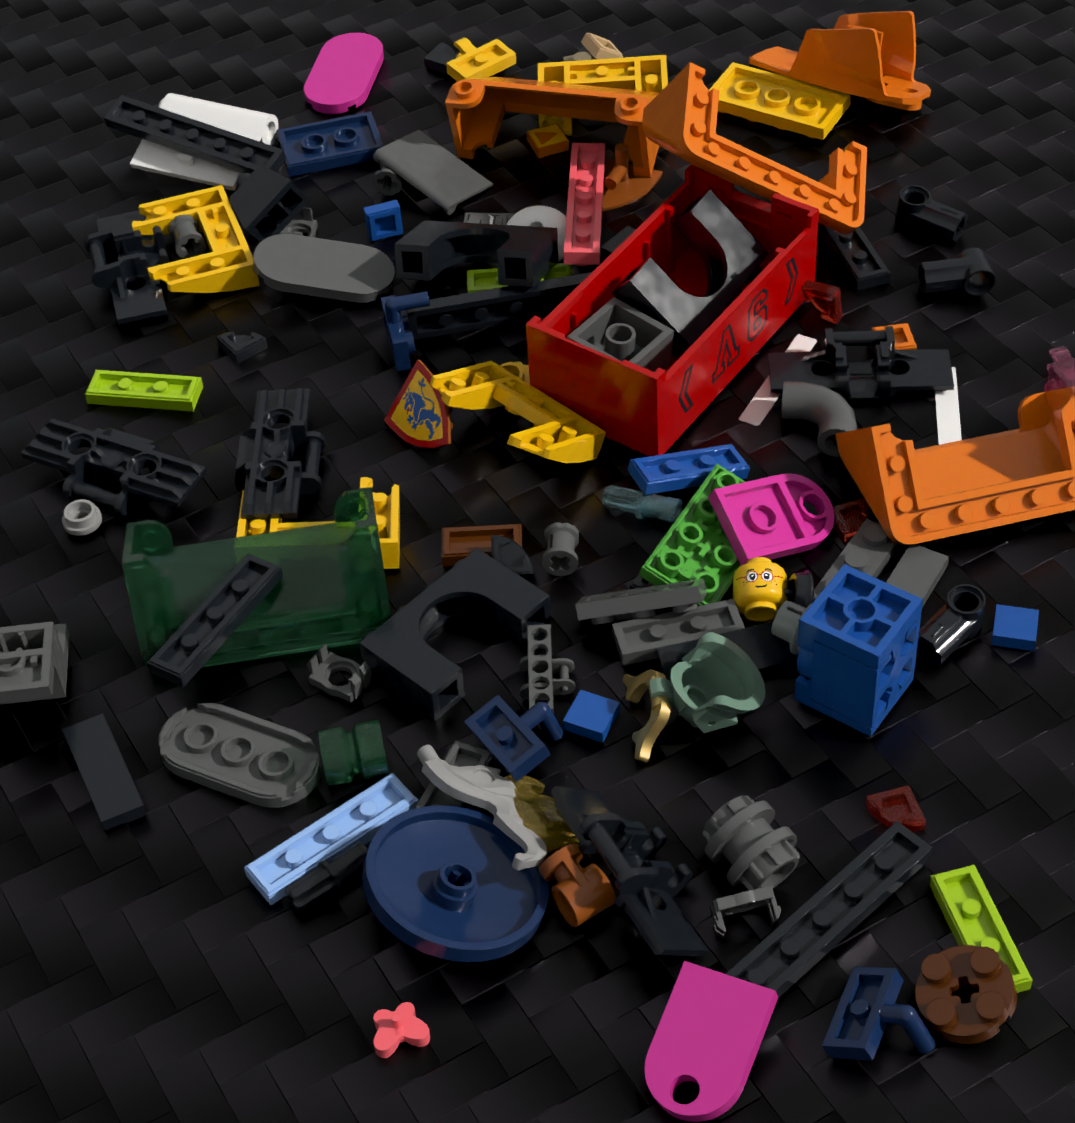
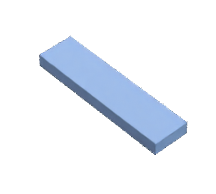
[244,773,418,905]

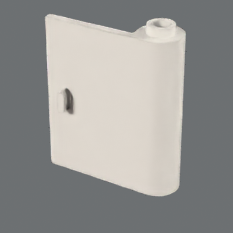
[130,93,279,191]

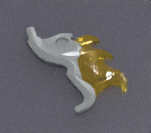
[417,745,594,870]

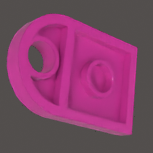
[708,473,835,565]
[644,961,778,1122]

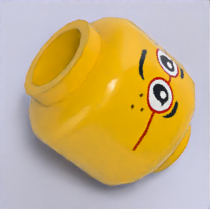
[733,557,788,622]

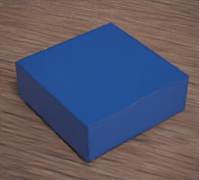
[364,200,403,242]
[991,604,1039,651]
[563,690,620,743]

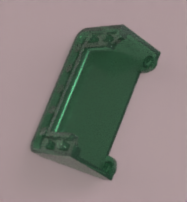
[122,487,391,668]

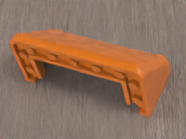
[642,62,867,234]
[445,77,659,178]
[835,386,1075,545]

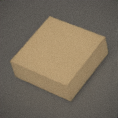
[581,33,623,59]

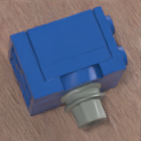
[771,564,923,737]

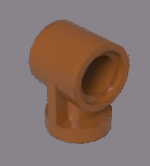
[539,844,616,928]

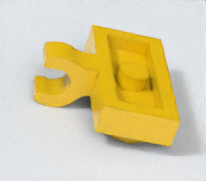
[446,37,516,82]

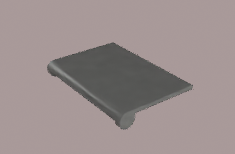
[373,130,493,215]

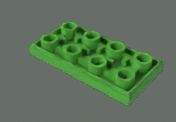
[638,464,745,606]

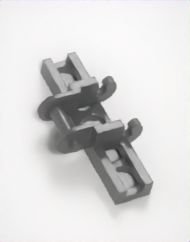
[519,624,575,714]

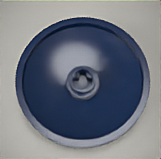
[362,805,549,962]

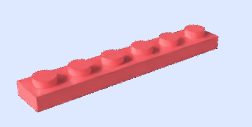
[564,143,605,267]

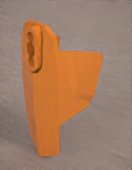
[748,11,931,111]

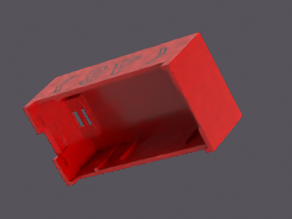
[526,164,819,456]

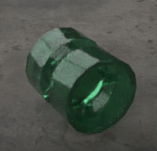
[317,719,389,787]

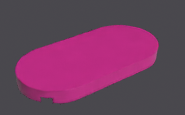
[304,33,384,114]

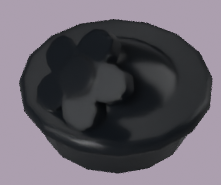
[784,570,815,608]

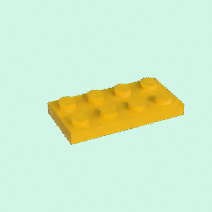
[709,62,851,140]

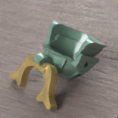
[623,632,765,763]

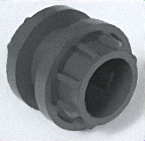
[702,795,800,891]

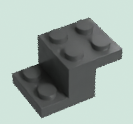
[0,621,70,705]

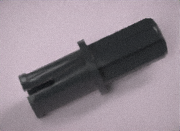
[285,841,368,911]

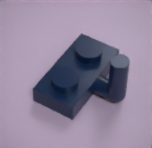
[381,291,430,371]
[464,695,563,782]
[821,966,935,1061]

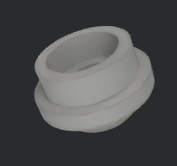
[62,499,102,536]

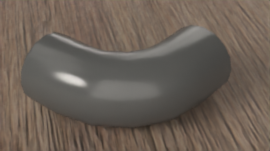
[782,381,857,457]

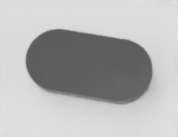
[253,234,395,303]
[159,703,321,808]

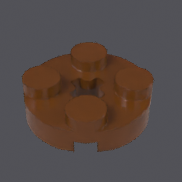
[915,945,1017,1044]

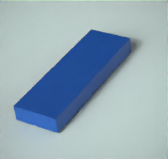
[627,444,750,495]

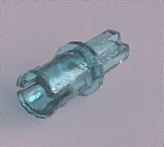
[602,485,683,524]

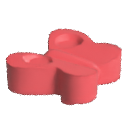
[373,1002,430,1058]

